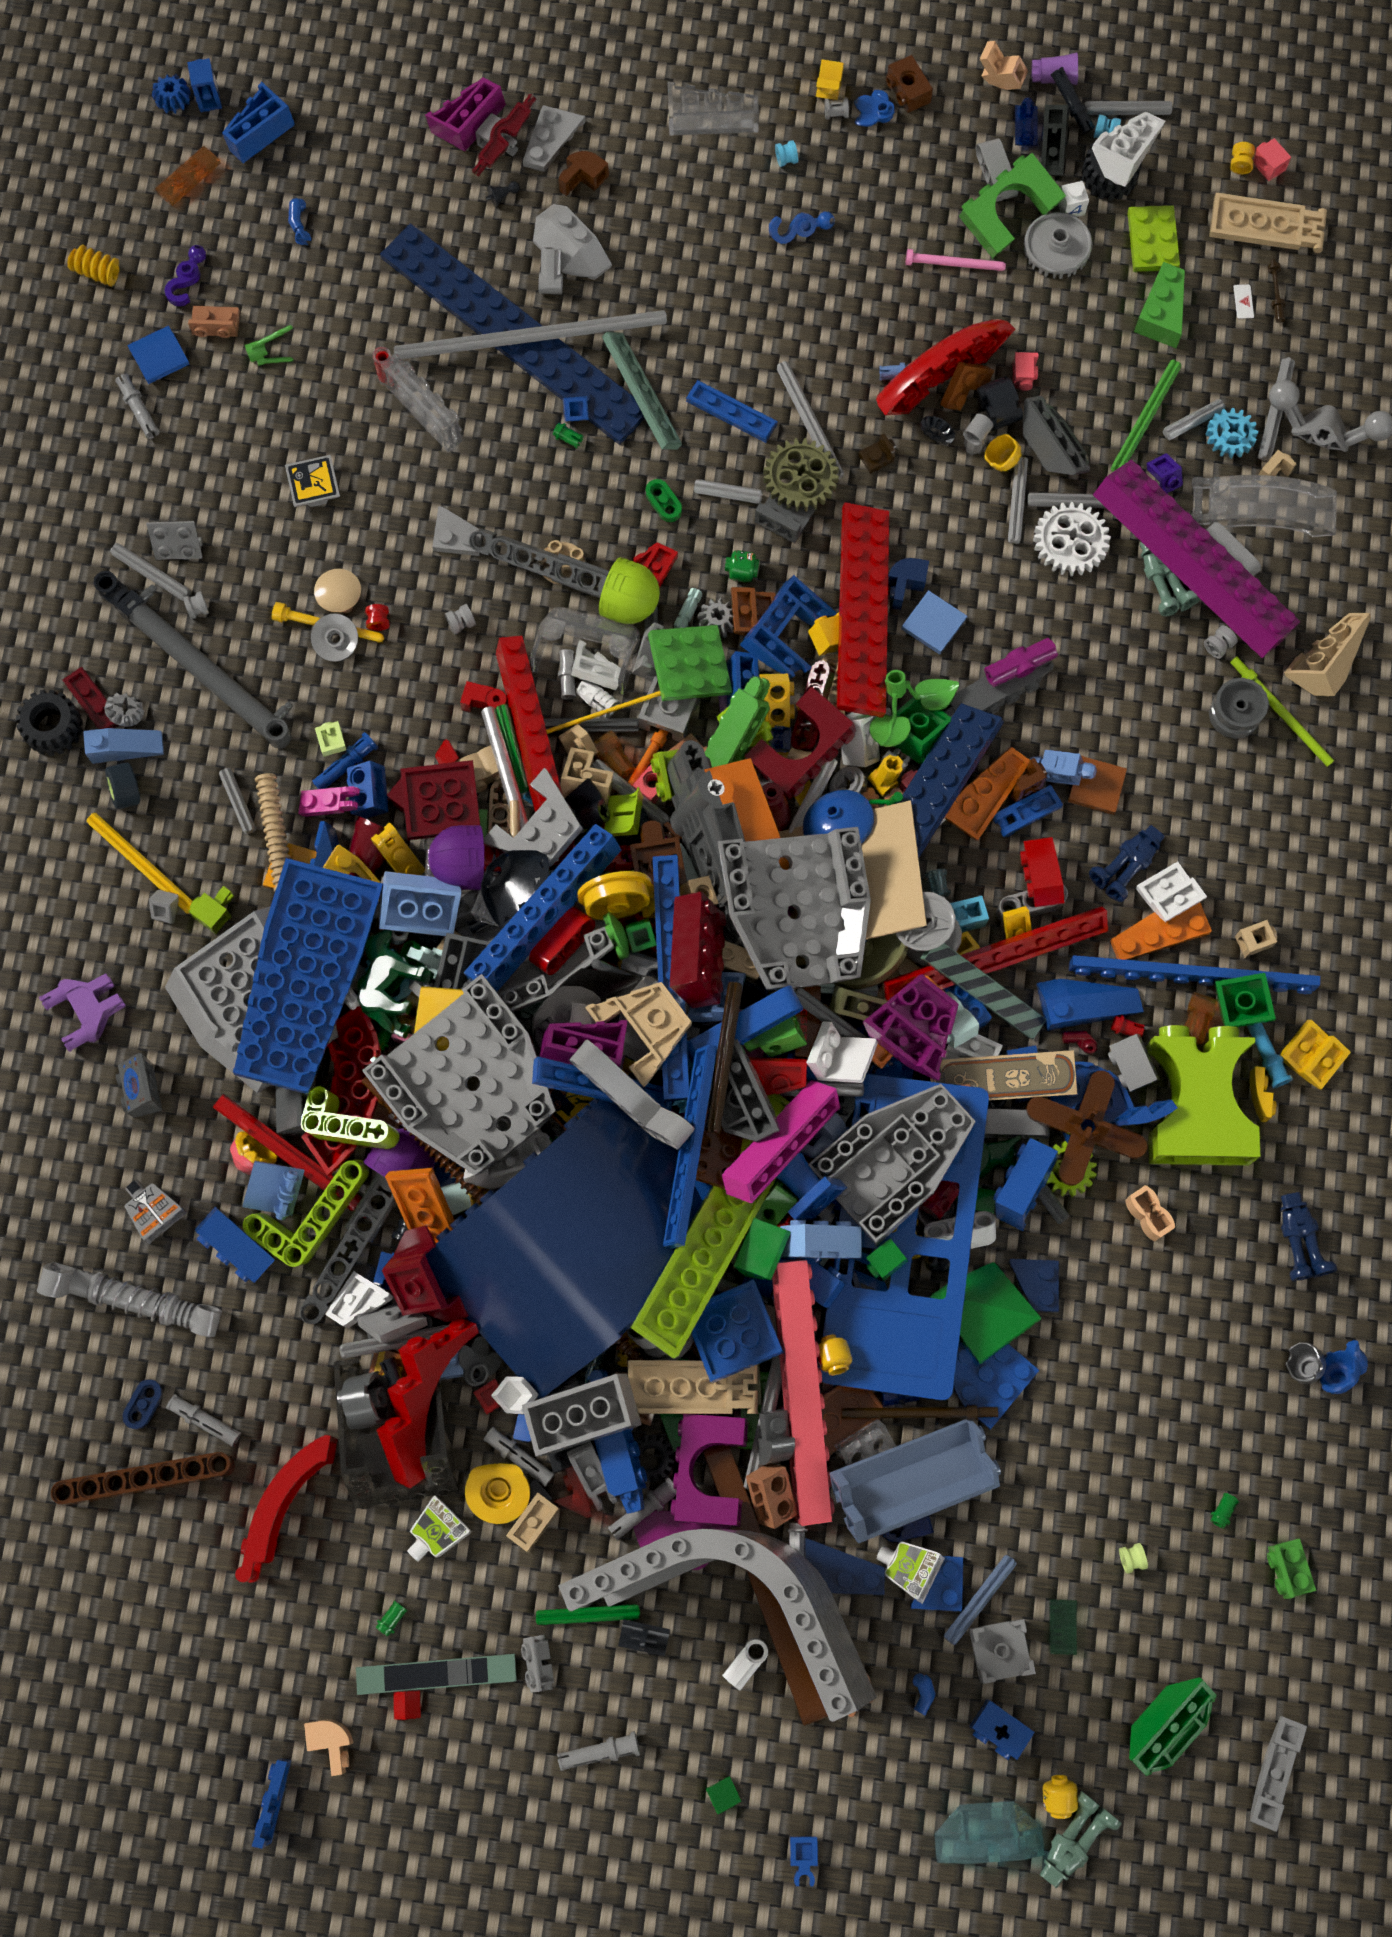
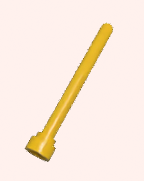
[272,602,384,643]

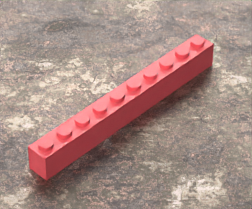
[772,1258,834,1526]

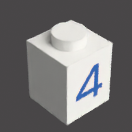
[1058,181,1089,217]

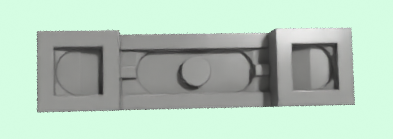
[1250,1716,1307,1832]

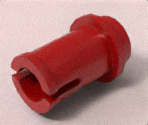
[1111,1015,1145,1037]

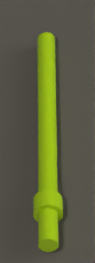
[1230,656,1334,767]

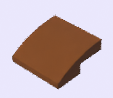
[731,587,779,637]

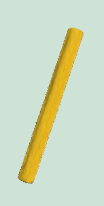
[86,813,193,914]

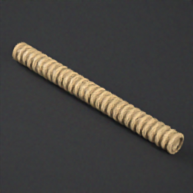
[255,773,291,892]

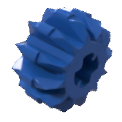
[152,74,191,114]

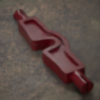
[472,94,536,177]

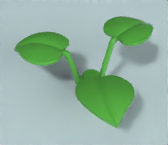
[869,670,959,747]

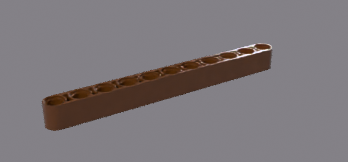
[703,1445,828,1726]

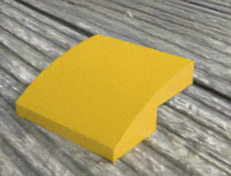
[1279,1020,1351,1089]

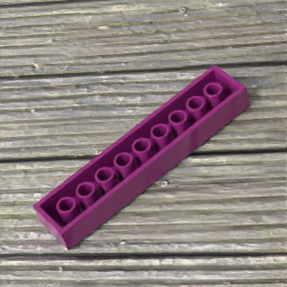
[1093,459,1300,658]

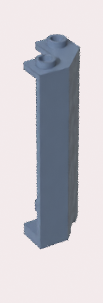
[829,1419,1001,1544]

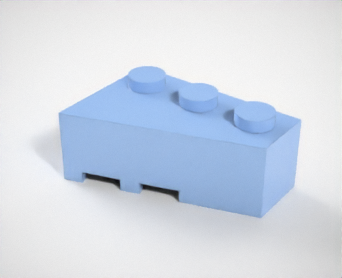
[780,1220,861,1259]

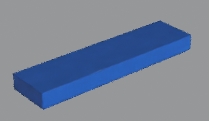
[686,380,778,443]

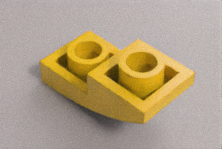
[1250,1066,1277,1122]

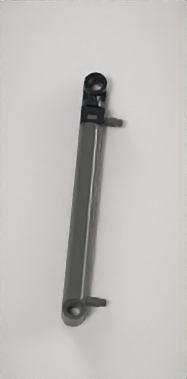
[93,571,293,749]

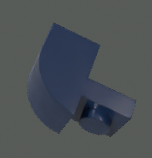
[888,558,929,610]

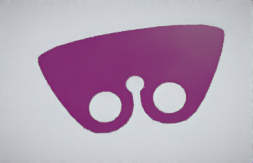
[633,1511,730,1570]

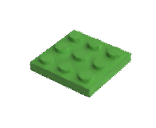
[648,625,732,701]

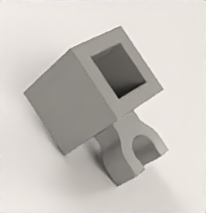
[476,113,518,157]

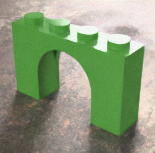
[959,153,1066,259]

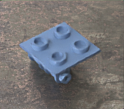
[242,1161,305,1220]

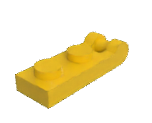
[371,823,426,875]

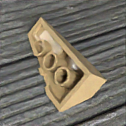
[1284,613,1371,696]

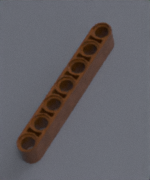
[51,1452,235,1505]

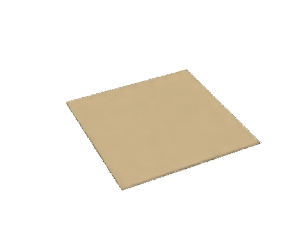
[779,800,927,939]

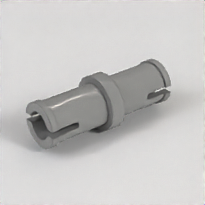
[558,649,576,700]

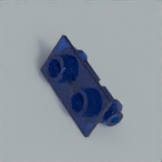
[1015,98,1038,146]

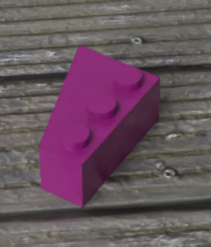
[425,77,506,151]

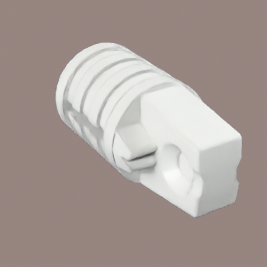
[576,680,620,718]

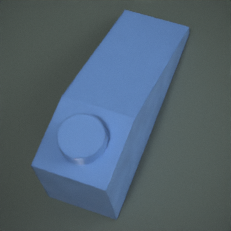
[84,728,164,764]

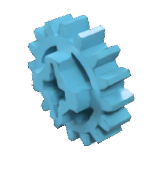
[1206,408,1258,459]

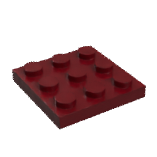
[400,760,481,841]

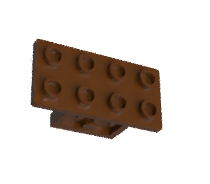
[696,1098,743,1189]

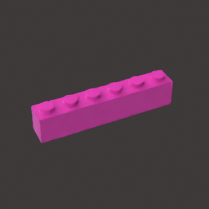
[722,1080,840,1204]

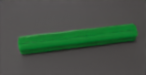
[496,704,529,794]
[536,1605,640,1625]

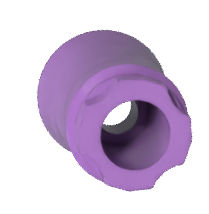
[1032,52,1078,85]

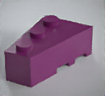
[539,1020,628,1067]

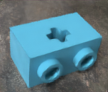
[950,896,989,932]

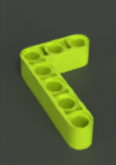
[243,1160,369,1267]

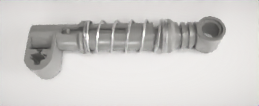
[37,1262,222,1337]

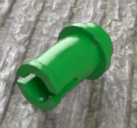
[553,423,584,449]
[376,1025,392,1053]
[1210,1493,1239,1529]
[375,1600,408,1636]

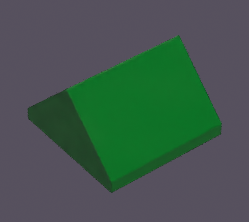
[1215,973,1276,1027]
[734,1218,791,1280]

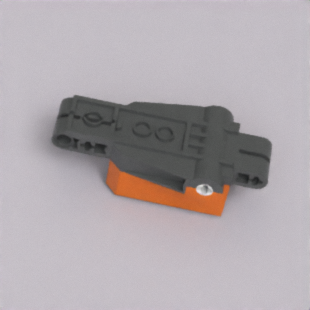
[666,740,789,948]

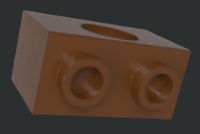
[886,55,933,113]

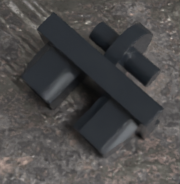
[618,1619,670,1656]

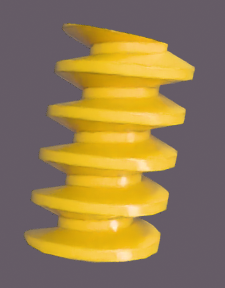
[67,244,119,287]

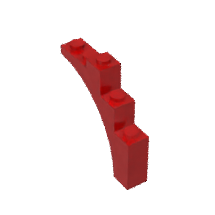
[377,1318,479,1488]

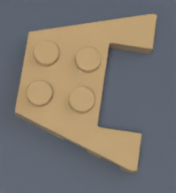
[585,982,692,1087]

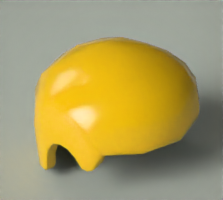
[984,434,1022,472]

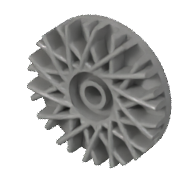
[1023,212,1092,279]

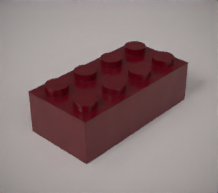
[669,891,726,1009]

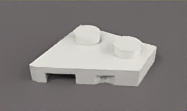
[571,640,622,690]
[325,1271,393,1329]

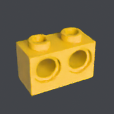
[759,673,795,728]

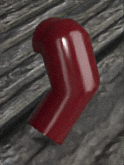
[1062,1031,1097,1054]

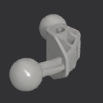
[1269,380,1392,452]

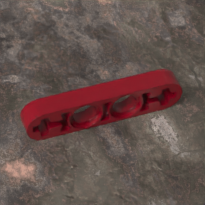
[791,660,835,752]

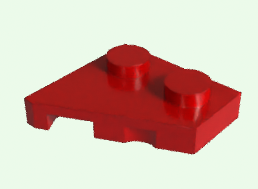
[633,542,678,588]

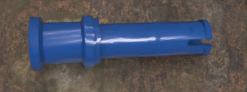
[312,732,379,789]

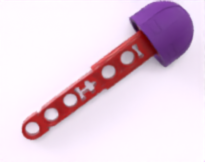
[428,825,633,890]

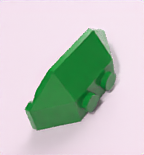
[1129,1677,1217,1776]

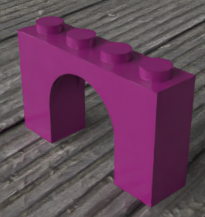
[671,1414,749,1527]

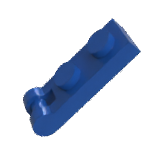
[993,785,1063,838]

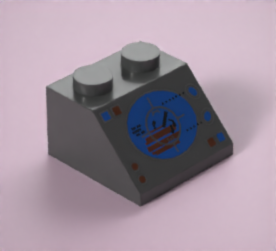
[116,1053,162,1118]

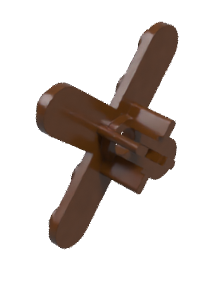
[1026,1071,1147,1186]

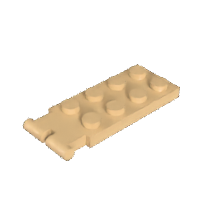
[1209,193,1327,253]
[628,1360,758,1414]

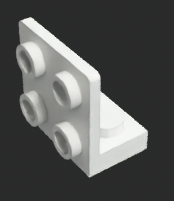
[807,1022,878,1083]

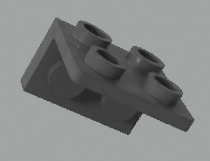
[755,495,815,543]

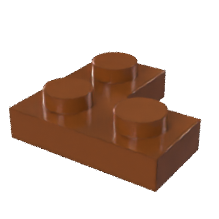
[940,362,995,411]

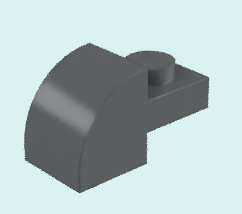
[757,1409,795,1465]

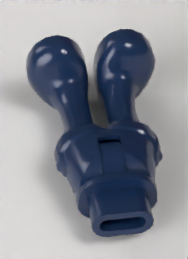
[1089,825,1165,902]
[1280,1192,1338,1281]

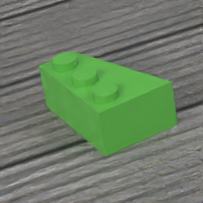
[1134,262,1185,348]

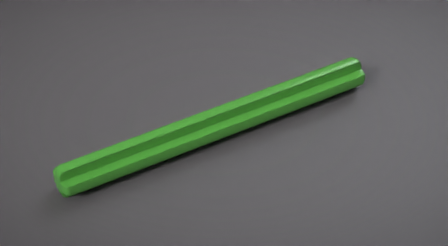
[1111,360,1181,472]

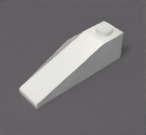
[1092,112,1166,187]

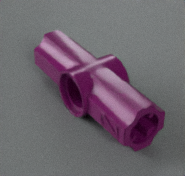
[984,638,1058,687]

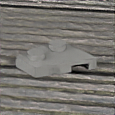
[432,506,483,556]

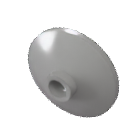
[311,614,358,662]

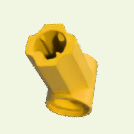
[867,754,903,797]

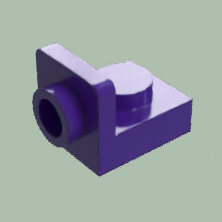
[1147,453,1183,493]

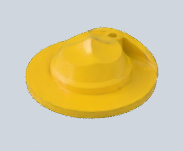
[465,1463,530,1524]

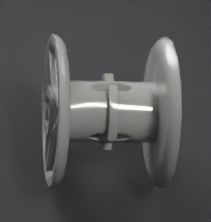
[896,892,962,966]

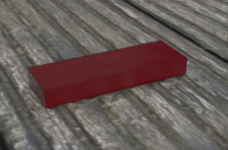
[62,667,119,729]

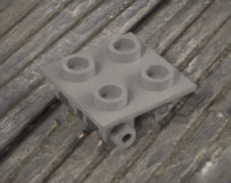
[146,521,202,560]

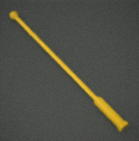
[546,691,661,734]

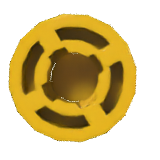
[1230,142,1255,175]

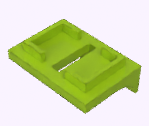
[604,787,643,836]

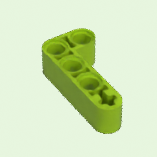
[301,1086,400,1149]

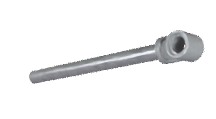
[481,707,552,886]

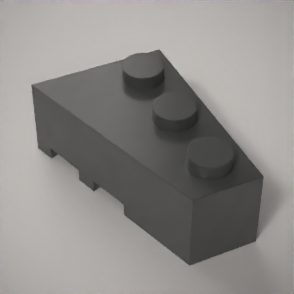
[434,933,490,989]

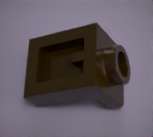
[858,433,897,474]

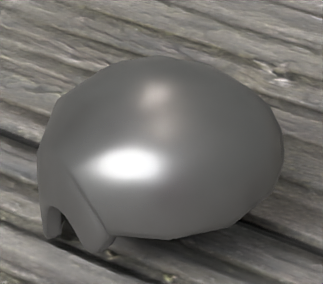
[1286,1342,1326,1384]

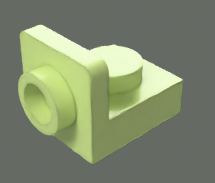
[315,721,347,757]

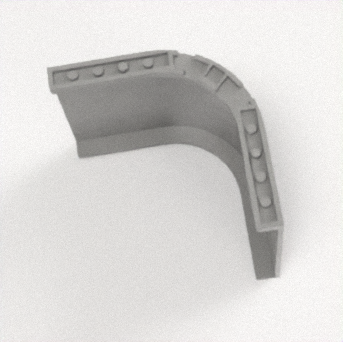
[558,1529,877,1722]

